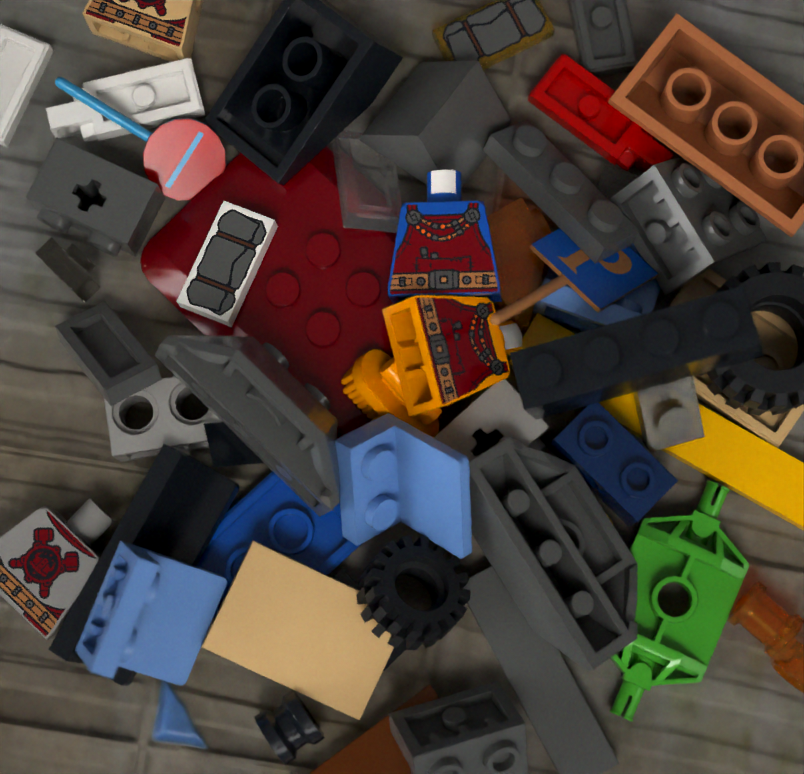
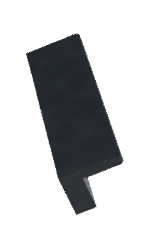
[48,444,240,686]

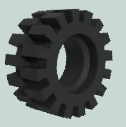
[356,535,471,650]

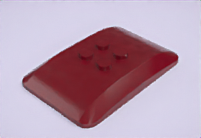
[140,146,497,438]

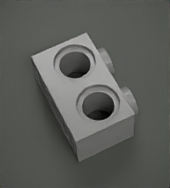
[104,374,222,462]

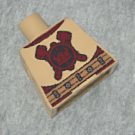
[83,0,203,62]

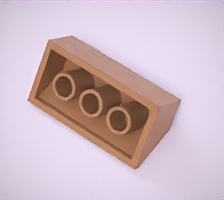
[608,13,804,238]

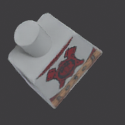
[0,498,115,640]

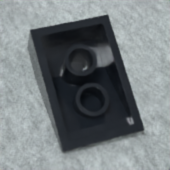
[204,0,403,185]

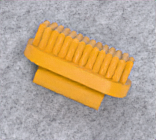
[341,349,442,438]

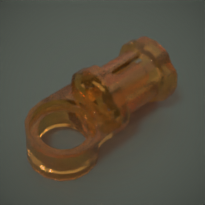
[727,581,804,693]

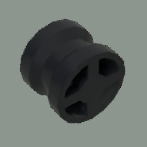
[254,690,325,765]

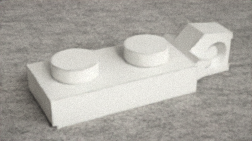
[46,58,206,142]

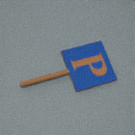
[490,228,658,325]

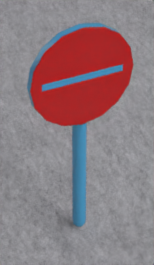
[55,77,226,200]

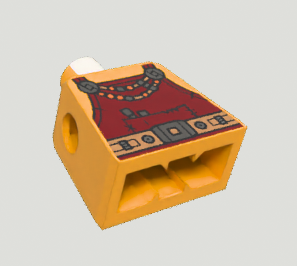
[382,295,522,417]

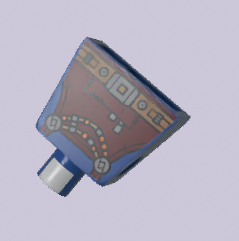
[388,170,502,304]

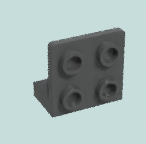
[609,156,766,296]
[389,681,528,774]

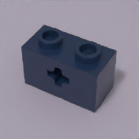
[548,403,678,527]

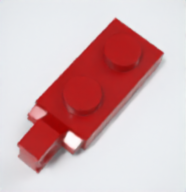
[528,53,674,172]

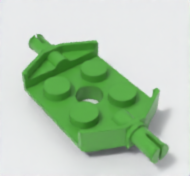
[609,480,750,722]

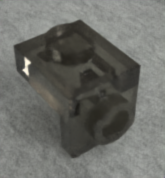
[633,376,705,453]

